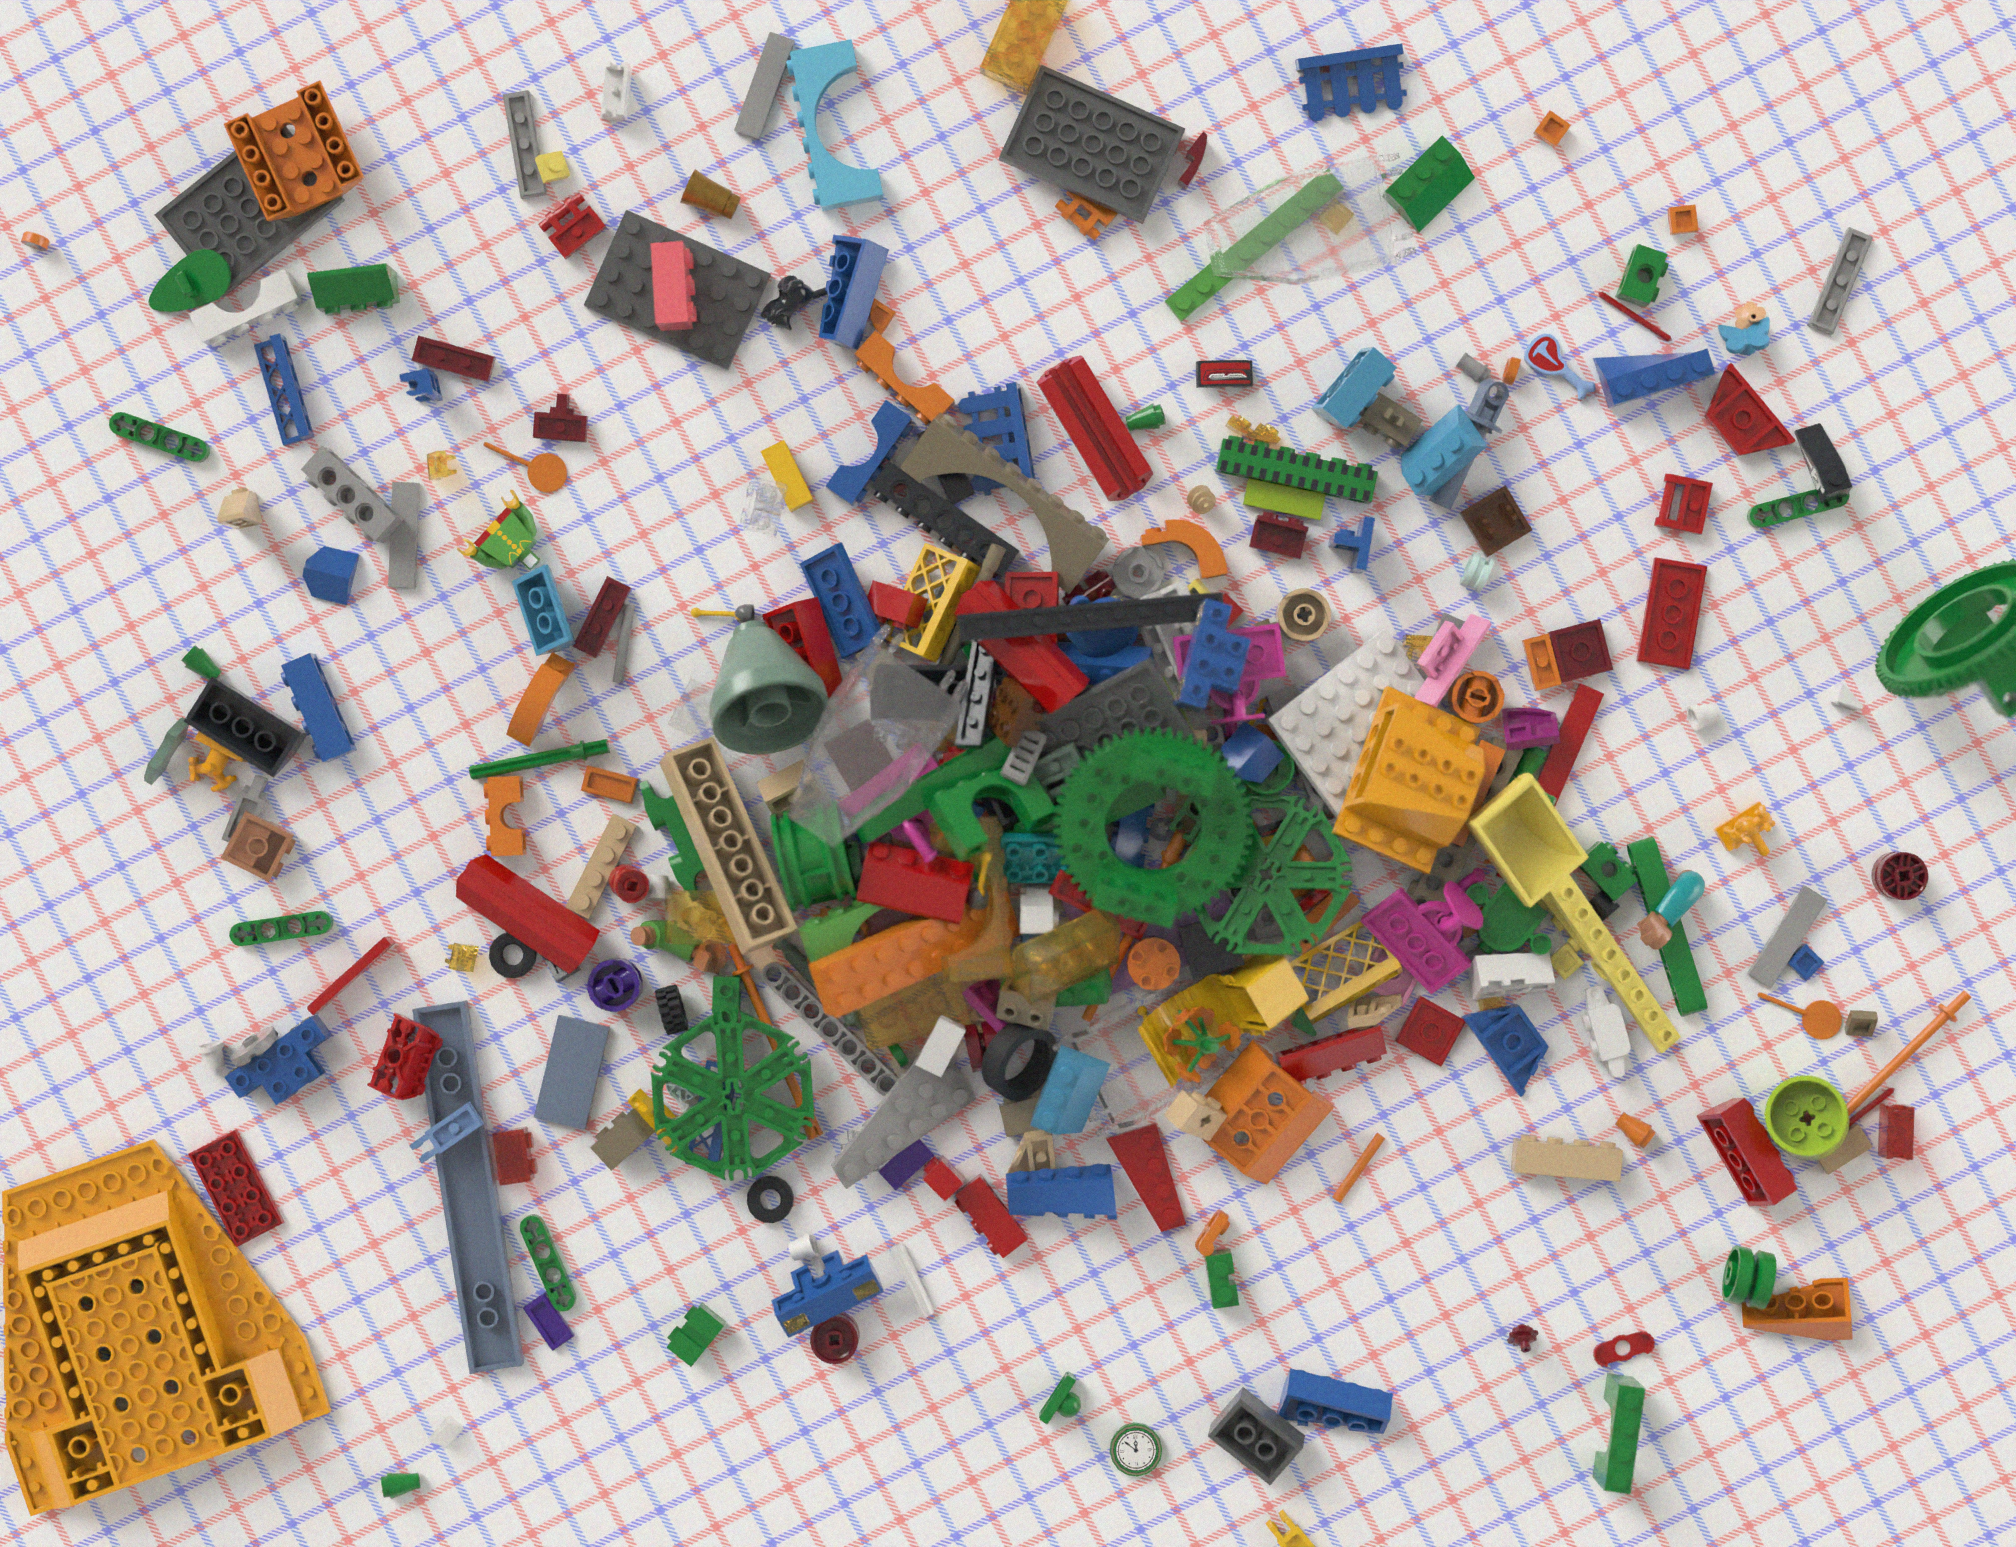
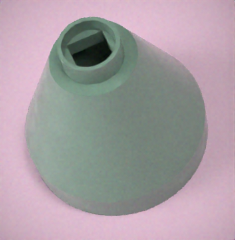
[709,620,830,754]

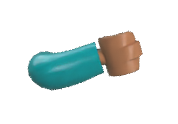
[1637,870,1705,950]

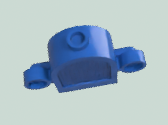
[1066,595,1138,658]

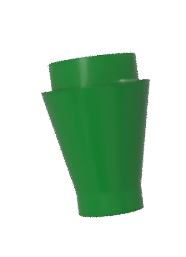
[1126,403,1166,431]
[181,645,222,680]
[1513,746,1547,778]
[381,1473,421,1499]

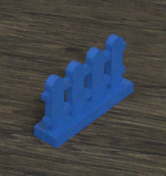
[1295,43,1407,121]
[958,382,1036,496]

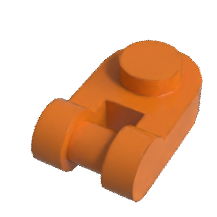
[1195,1209,1230,1256]

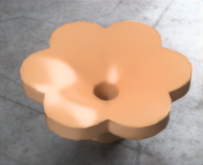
[1735,302,1766,330]

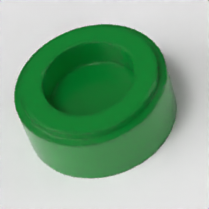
[887,1042,910,1069]

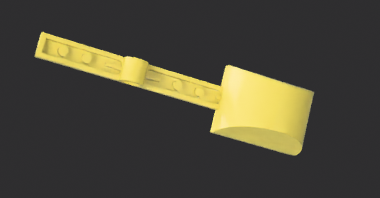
[1465,773,1681,1054]

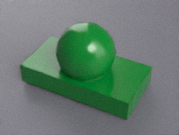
[1039,1371,1081,1424]

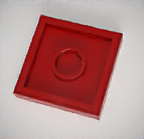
[1394,995,1465,1067]

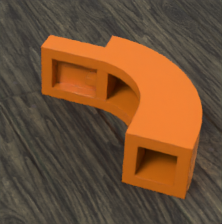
[1140,519,1228,580]
[506,653,575,747]

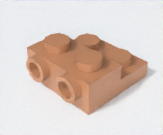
[221,811,296,882]

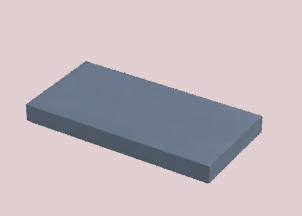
[534,1015,610,1130]

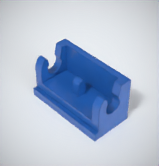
[399,368,443,402]

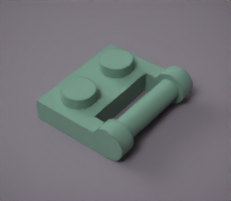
[1027,742,1083,803]

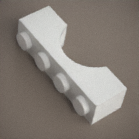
[189,269,303,347]

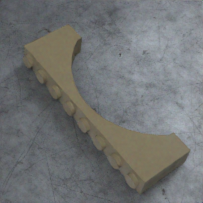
[899,412,1110,594]

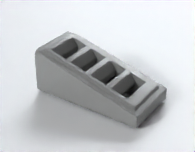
[1000,731,1047,786]

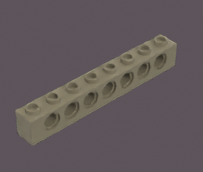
[1406,737,1524,903]

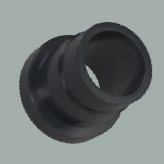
[1589,891,1620,922]

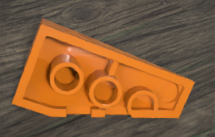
[1742,1277,1853,1340]

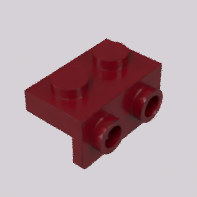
[1249,512,1309,560]

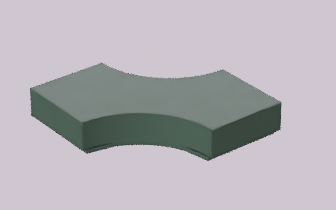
[144,717,189,786]

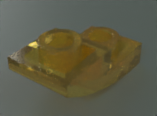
[1225,415,1281,446]

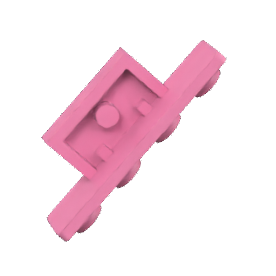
[1415,614,1492,708]

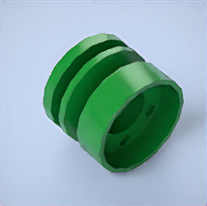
[1234,739,1294,796]

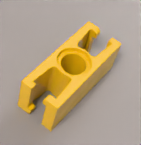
[760,440,814,513]

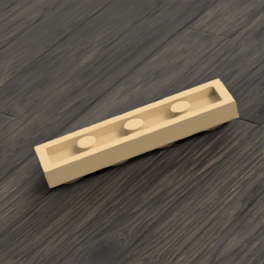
[565,814,637,919]

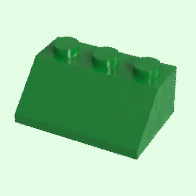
[1382,135,1475,233]
[307,263,400,316]

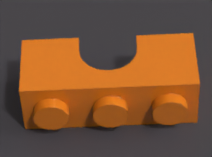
[484,776,527,856]

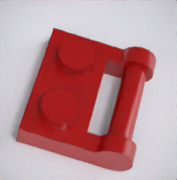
[1654,473,1713,535]

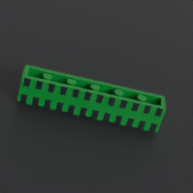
[1215,435,1378,505]

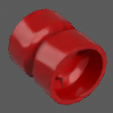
[609,864,649,903]

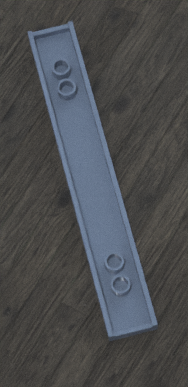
[412,1000,524,1374]

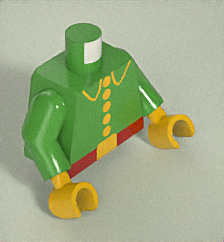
[457,490,541,570]

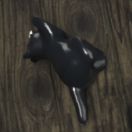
[760,275,828,331]

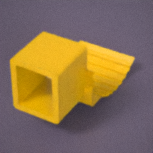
[1137,955,1309,1088]

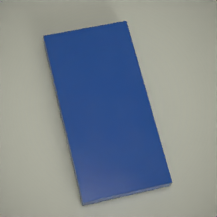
[799,542,885,659]

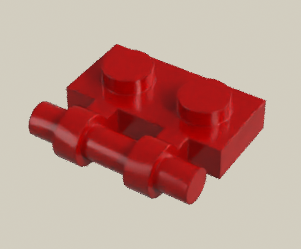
[538,192,607,260]

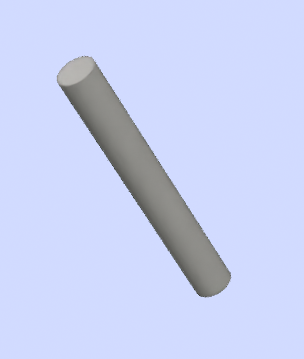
[612,604,635,683]

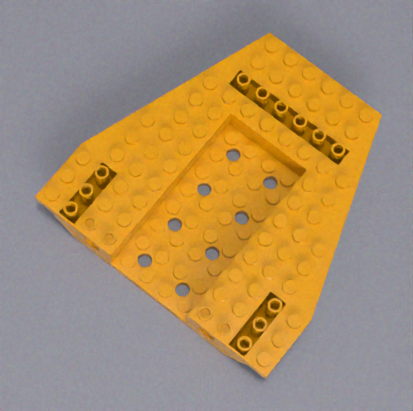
[2,1139,332,1517]

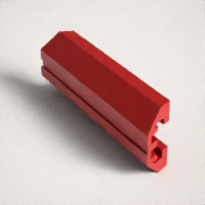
[1036,355,1153,501]
[955,580,1089,714]
[456,854,600,974]

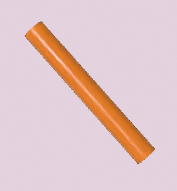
[1332,1133,1386,1203]

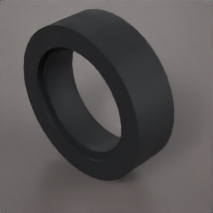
[982,1023,1058,1101]

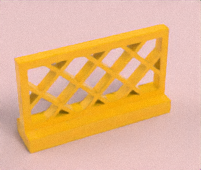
[883,543,981,663]
[1289,921,1403,1025]

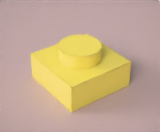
[535,150,570,184]

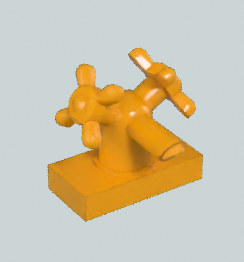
[188,731,247,792]
[1713,801,1775,856]

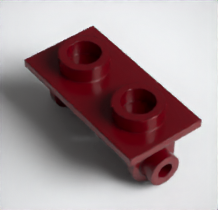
[1061,569,1117,605]

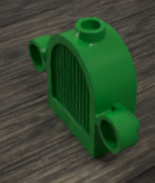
[1467,882,1552,956]

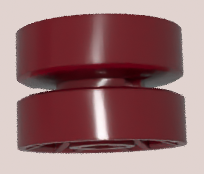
[1871,851,1928,900]
[964,1020,997,1073]
[810,1312,860,1364]

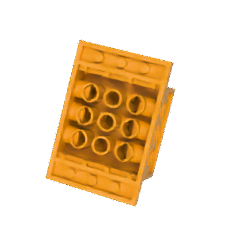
[1332,686,1485,874]

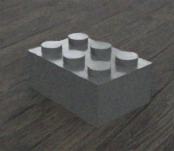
[1208,1387,1305,1485]

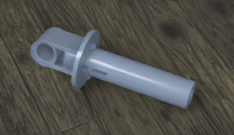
[1429,378,1509,510]

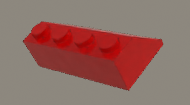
[762,597,848,704]
[856,841,975,925]
[1275,1024,1387,1085]
[1696,1097,1798,1207]

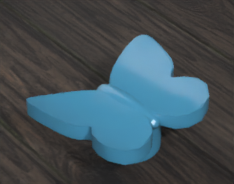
[1718,317,1770,355]

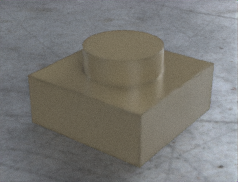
[1844,1010,1878,1037]

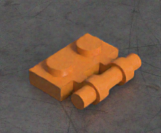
[1055,191,1118,241]

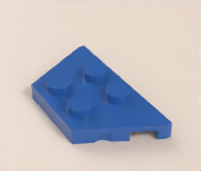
[1462,1004,1549,1097]

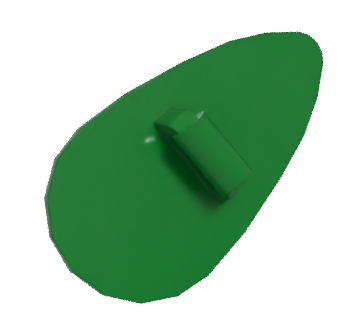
[148,249,231,312]

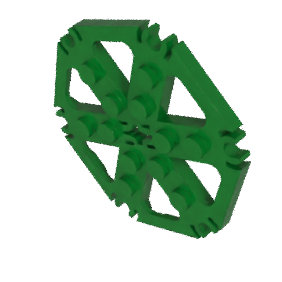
[1184,796,1353,956]
[651,1010,815,1181]

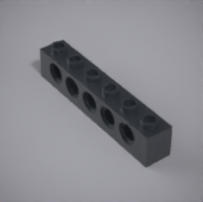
[871,461,1020,579]

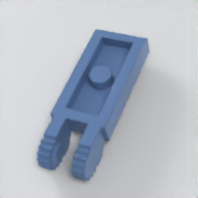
[409,1101,484,1163]

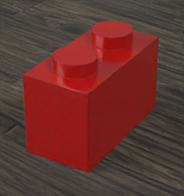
[867,580,928,631]
[923,1155,965,1202]

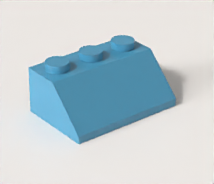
[1311,347,1397,429]
[1401,404,1488,496]
[512,564,576,656]
[1030,1045,1111,1135]

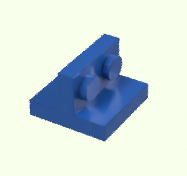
[1328,516,1375,574]

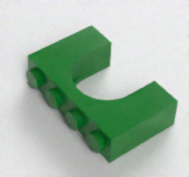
[928,760,1055,861]
[1592,1373,1646,1495]

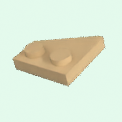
[1347,993,1403,1030]
[1007,1130,1056,1173]

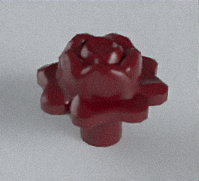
[1507,1324,1539,1353]

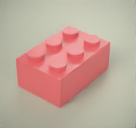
[651,241,697,331]

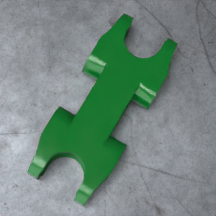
[639,780,705,902]

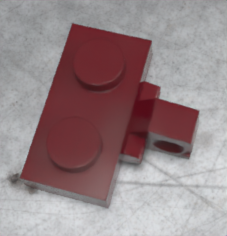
[533,393,588,443]

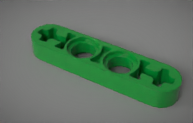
[109,412,210,463]
[1747,489,1850,528]
[229,911,334,946]
[520,1214,577,1312]

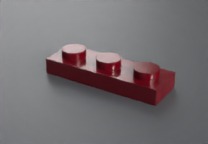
[411,335,496,383]
[572,576,632,658]

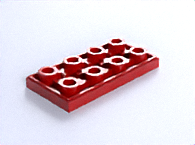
[188,1129,284,1247]

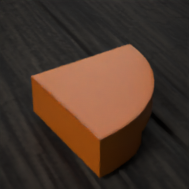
[870,298,896,335]

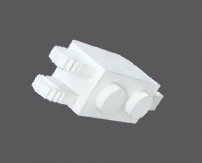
[1581,985,1631,1078]

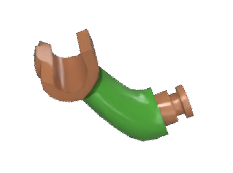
[630,920,727,974]

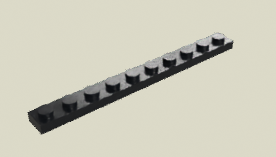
[956,592,1223,642]

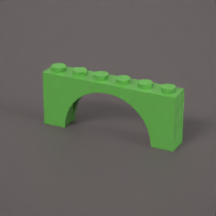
[798,898,885,963]

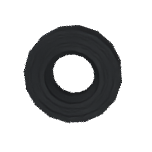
[489,932,537,978]
[746,1176,794,1223]

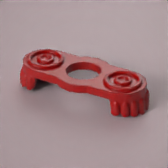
[1593,1331,1655,1367]

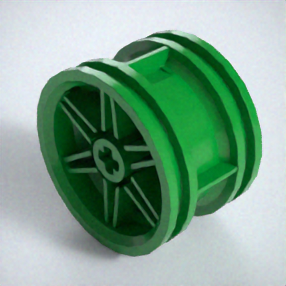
[770,800,858,913]

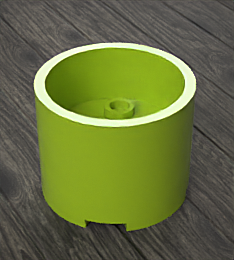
[1765,1075,1849,1161]

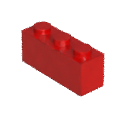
[954,1173,1028,1258]

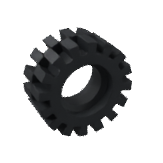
[655,984,689,1035]

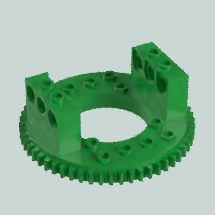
[1875,558,2016,720]
[1053,726,1253,928]

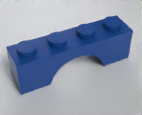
[826,400,914,507]
[1058,642,1155,685]

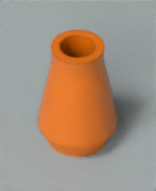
[1615,1112,1656,1149]

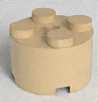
[1275,588,1331,642]

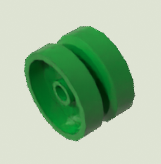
[1722,1245,1777,1310]

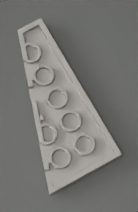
[830,1052,976,1189]

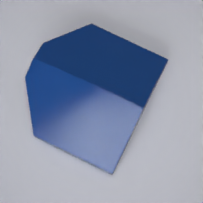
[302,546,360,605]
[1220,721,1284,783]

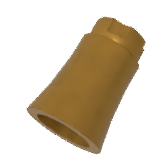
[680,169,741,219]

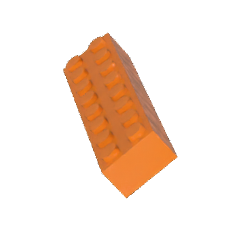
[808,883,1022,1018]

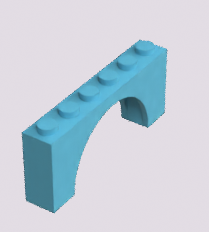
[786,39,884,211]

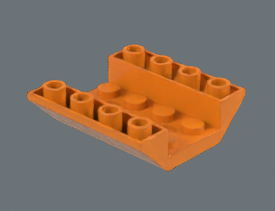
[223,80,365,221]
[1202,1039,1335,1185]

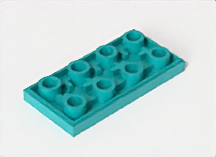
[1001,833,1108,883]

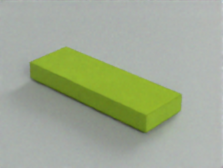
[1243,478,1326,521]

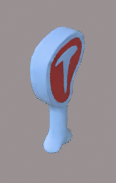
[1524,333,1596,400]

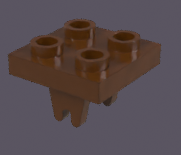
[1459,485,1532,558]
[987,677,1044,748]

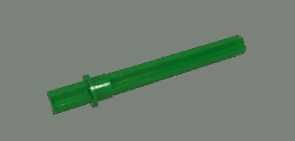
[469,739,610,780]

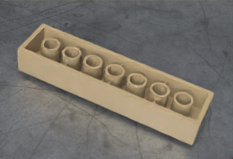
[659,736,798,955]

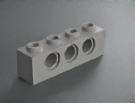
[301,446,404,543]

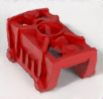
[367,1013,443,1100]

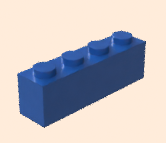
[280,653,357,763]

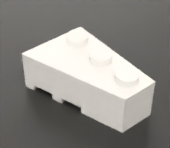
[1020,883,1058,933]
[1467,951,1555,1000]

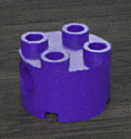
[587,958,643,1012]

